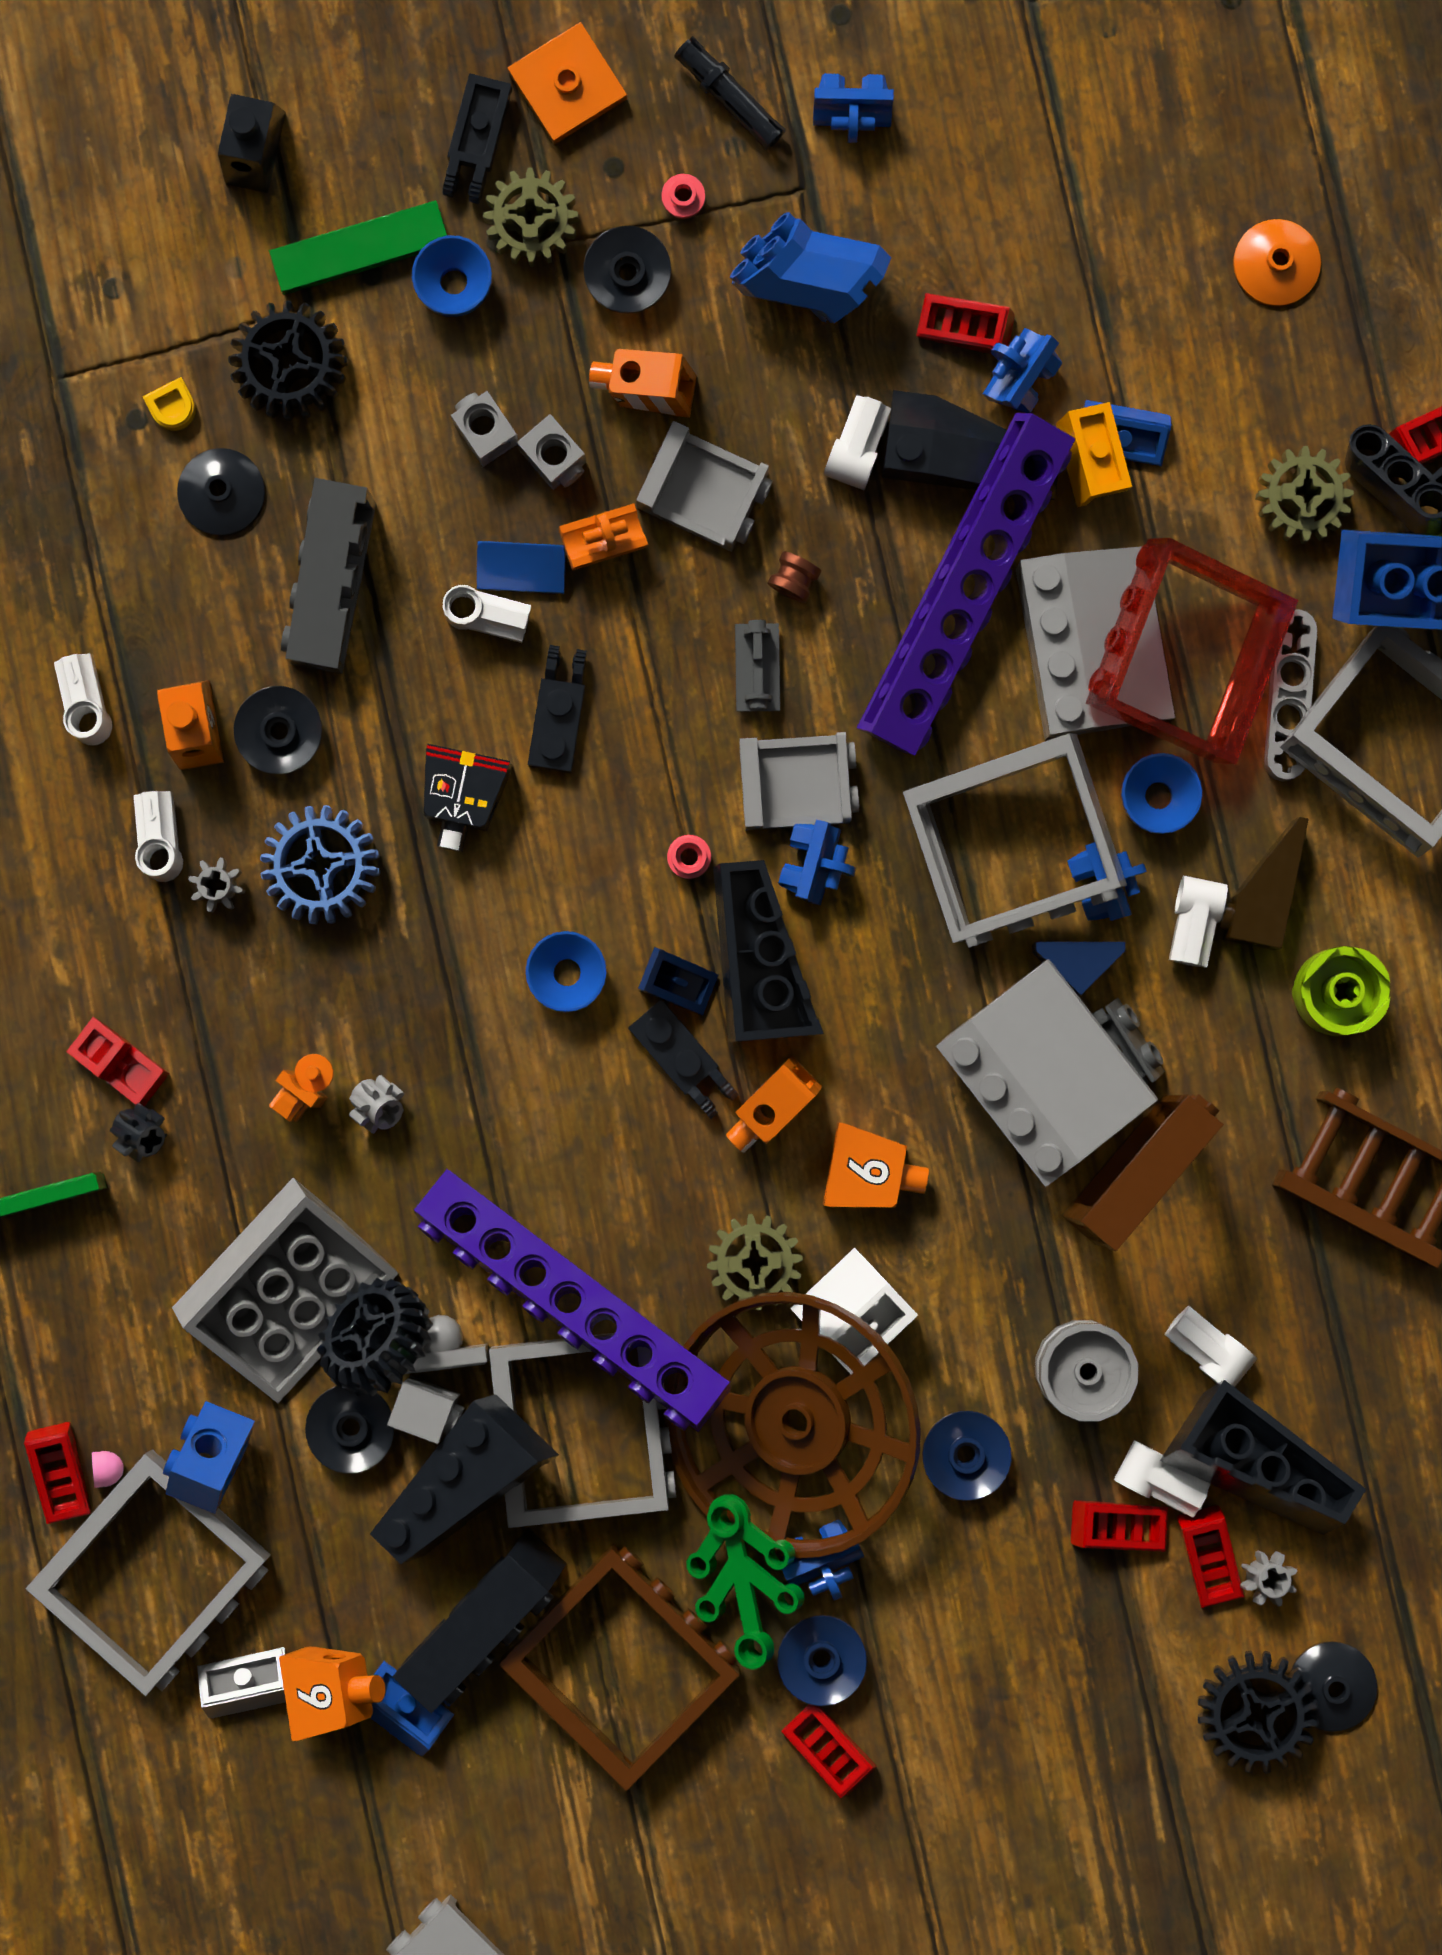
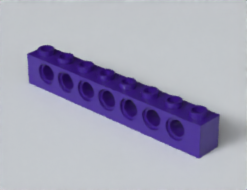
[857,413,1075,756]
[414,1169,731,1432]

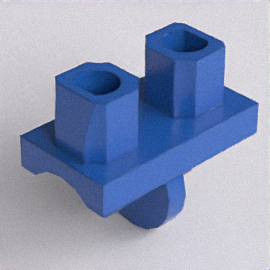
[813,73,894,143]
[982,328,1062,413]
[778,819,856,906]
[1068,842,1147,921]
[782,1520,864,1601]

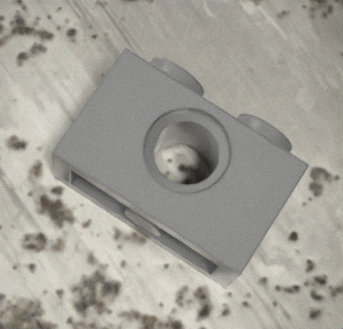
[387,1375,464,1444]

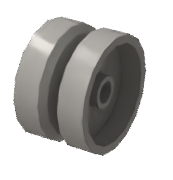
[1035,1320,1138,1421]

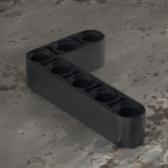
[1345,424,1442,536]

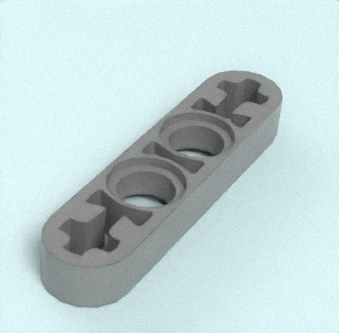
[1264,609,1317,782]

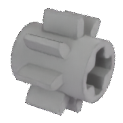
[188,857,245,913]
[349,1075,404,1134]
[1240,1550,1298,1606]

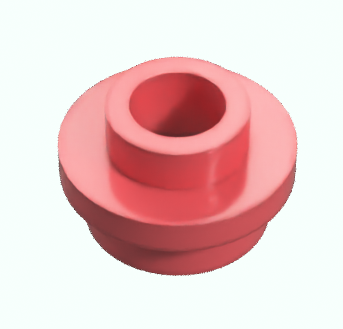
[662,174,705,219]
[667,835,711,879]

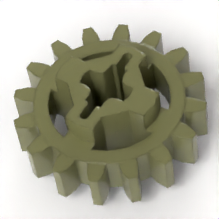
[483,168,579,267]
[1255,446,1354,544]
[707,1213,803,1310]

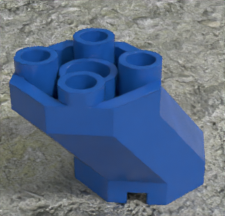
[730,212,891,323]

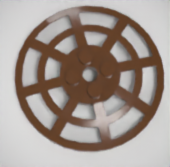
[664,1292,921,1558]

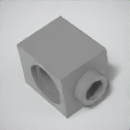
[451,391,519,467]
[517,414,586,490]

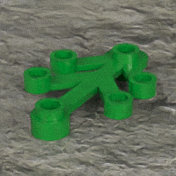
[686,1494,805,1669]

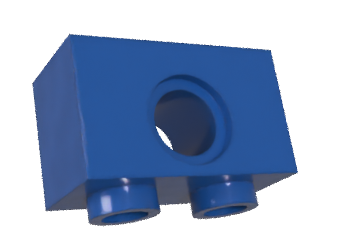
[163,1401,255,1514]

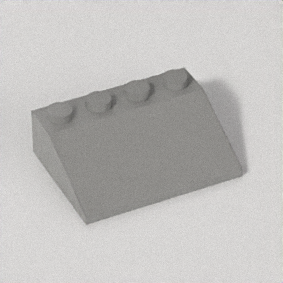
[1016,546,1175,740]
[936,959,1158,1187]
[172,1178,399,1403]

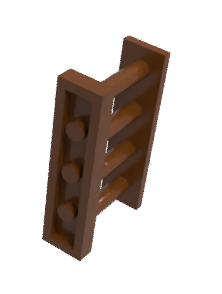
[1272,1088,1442,1268]

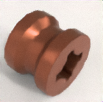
[767,551,822,603]

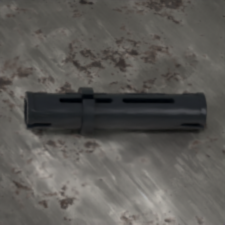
[674,36,786,150]

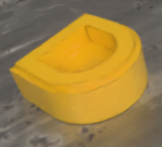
[143,377,196,431]

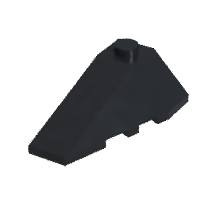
[882,390,1058,500]

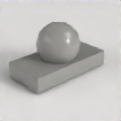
[405,1315,490,1374]

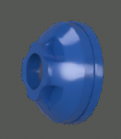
[412,235,492,317]
[1121,753,1202,834]
[526,931,607,1012]

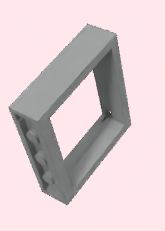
[1280,626,1442,858]
[903,733,1127,948]
[489,1333,676,1528]
[26,1449,271,1696]

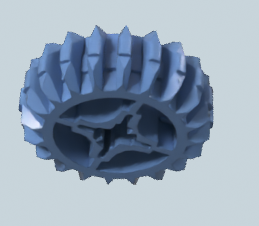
[260,805,380,925]

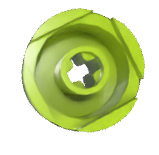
[1292,946,1391,1036]

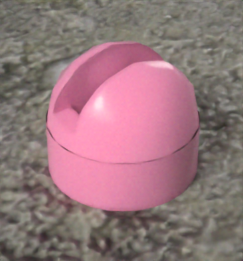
[92,1451,124,1488]

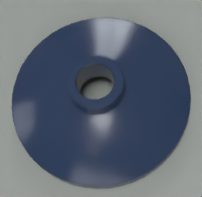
[922,1411,1011,1500]
[777,1615,867,1706]

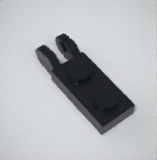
[442,73,513,204]
[527,645,587,773]
[628,999,739,1119]

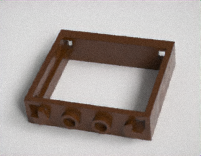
[1061,1094,1224,1251]
[499,1543,739,1791]

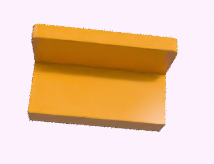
[1056,402,1132,507]

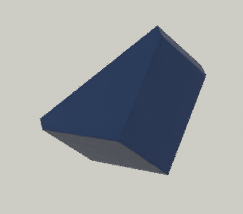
[1032,942,1125,996]
[638,947,719,1015]

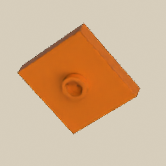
[507,22,628,145]

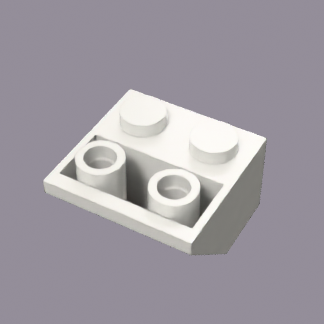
[791,1247,918,1374]

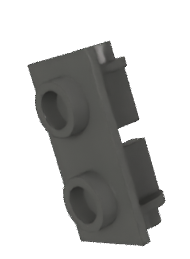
[735,620,780,712]
[1092,998,1165,1084]

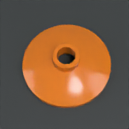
[1233,219,1321,307]

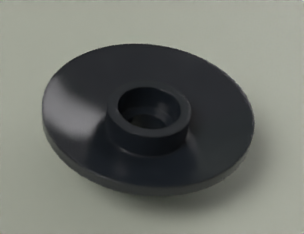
[584,226,671,314]
[177,448,265,536]
[234,686,322,774]
[305,1386,395,1473]
[1291,1641,1377,1732]

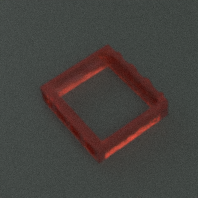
[1085,538,1299,765]

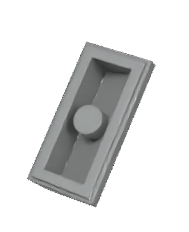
[197,1647,286,1718]

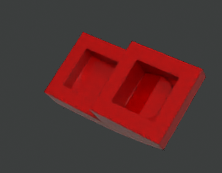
[66,1017,170,1107]

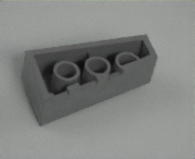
[281,478,376,674]

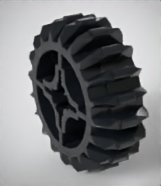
[228,300,348,421]
[316,1278,433,1397]
[1197,1651,1319,1774]

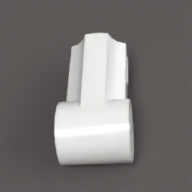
[823,395,891,490]
[443,585,532,643]
[54,653,112,745]
[134,791,183,882]
[1169,875,1228,968]
[1164,1306,1258,1387]
[1114,1440,1210,1517]

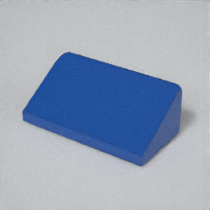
[1083,400,1171,466]
[477,541,566,594]
[371,1661,454,1756]

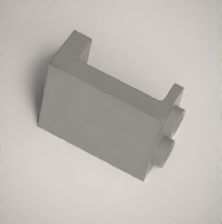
[636,421,773,552]
[739,732,859,831]
[386,1894,504,1955]

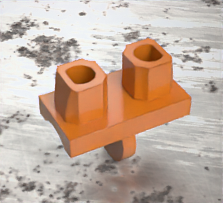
[558,503,648,571]
[269,1054,334,1122]

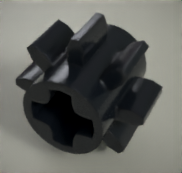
[110,1103,167,1162]

